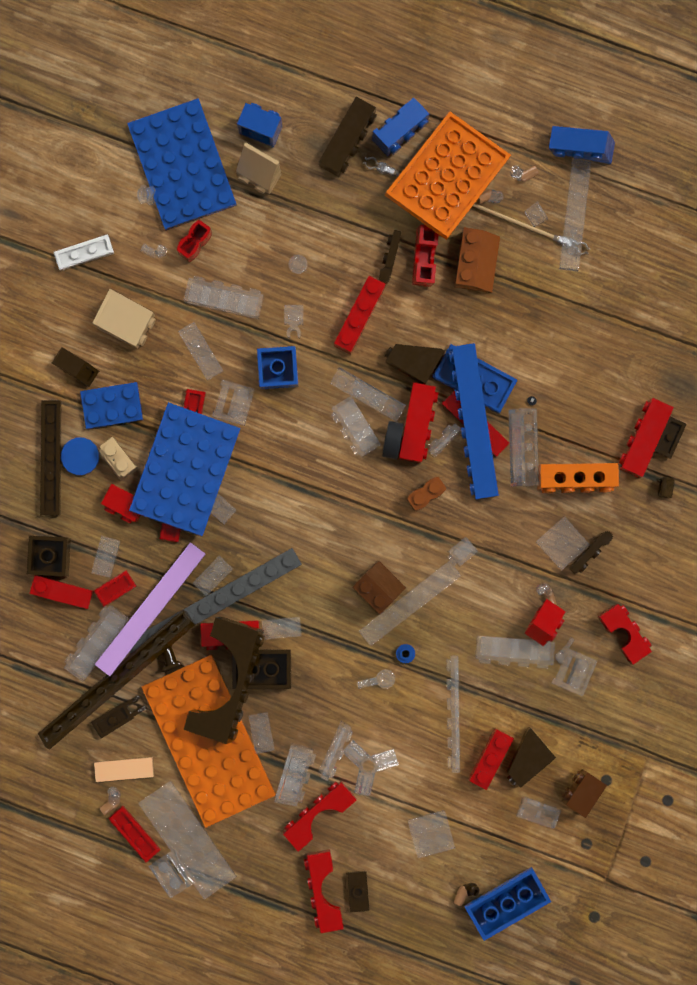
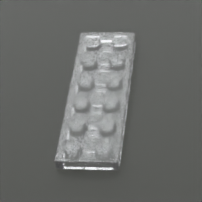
[138,780,237,900]

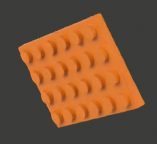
[384,112,511,240]

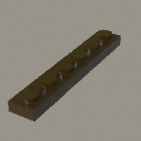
[40,400,62,515]

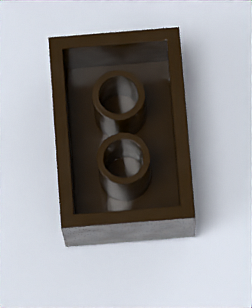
[232,649,291,689]

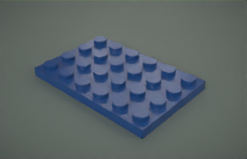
[127,98,237,230]
[129,402,241,537]

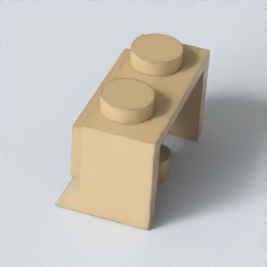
[99,437,138,482]

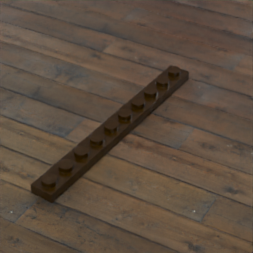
[38,609,196,750]

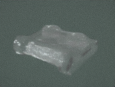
[211,380,255,426]
[552,648,597,696]
[148,849,197,898]

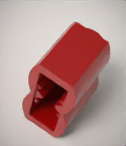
[177,220,212,262]

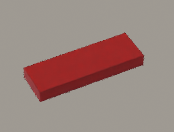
[108,805,161,862]

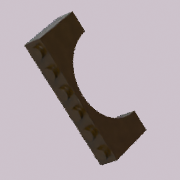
[184,617,265,744]

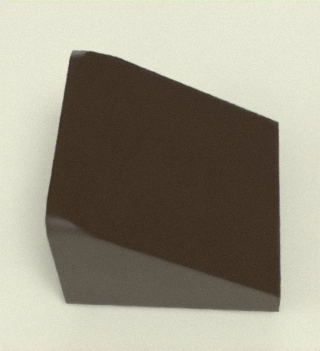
[658,476,675,498]

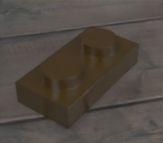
[654,416,687,459]

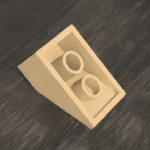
[236,143,281,194]

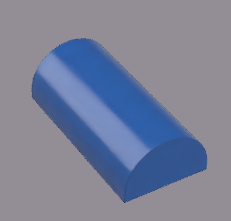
[464,867,551,941]

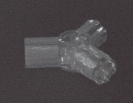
[342,740,399,796]

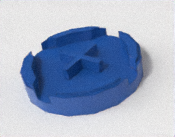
[61,437,100,475]

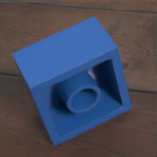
[237,103,282,147]
[257,346,299,390]

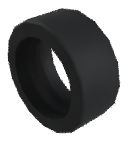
[382,421,404,459]

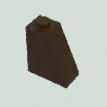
[385,344,445,385]
[506,727,556,788]

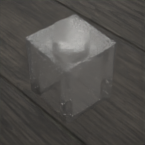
[447,537,478,567]

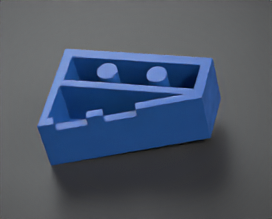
[372,98,429,157]
[549,126,615,164]

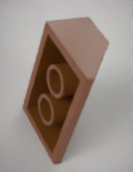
[454,227,500,293]

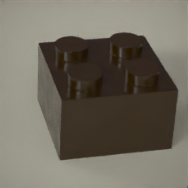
[27,536,71,577]

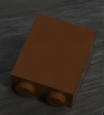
[352,561,406,615]

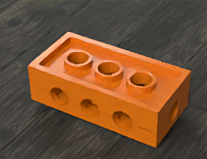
[537,463,619,493]

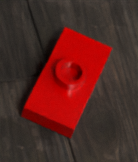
[94,570,137,607]

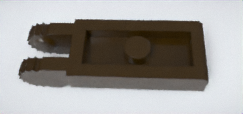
[379,230,401,284]
[569,531,613,574]
[91,695,147,739]

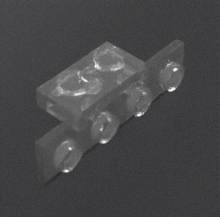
[330,367,406,422]

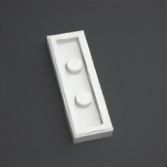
[54,234,114,271]

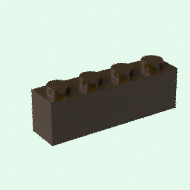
[319,96,377,177]

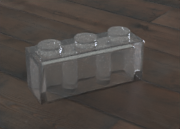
[330,396,381,458]

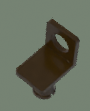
[162,645,184,675]

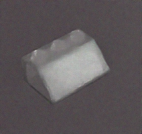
[274,742,316,807]

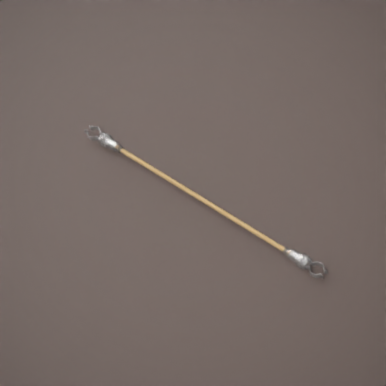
[363,157,590,255]

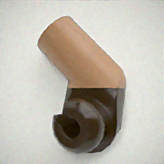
[453,883,480,907]

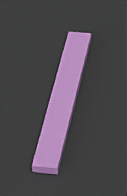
[95,542,206,676]

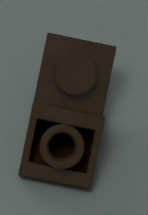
[52,347,99,387]

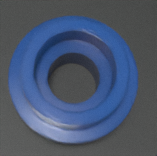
[396,644,415,663]

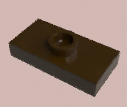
[347,871,369,912]

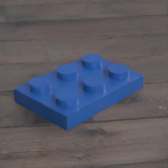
[80,382,143,429]

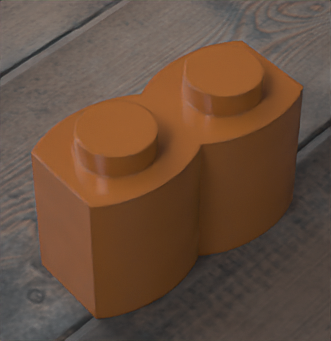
[407,477,446,511]

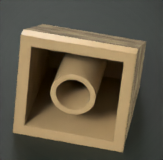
[92,289,156,349]

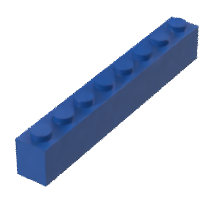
[449,343,499,499]

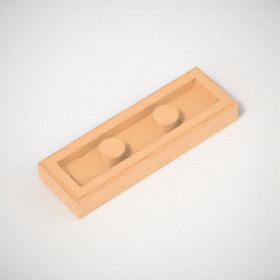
[94,757,154,782]

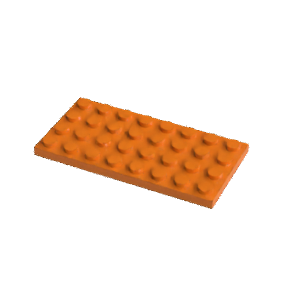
[142,654,276,828]

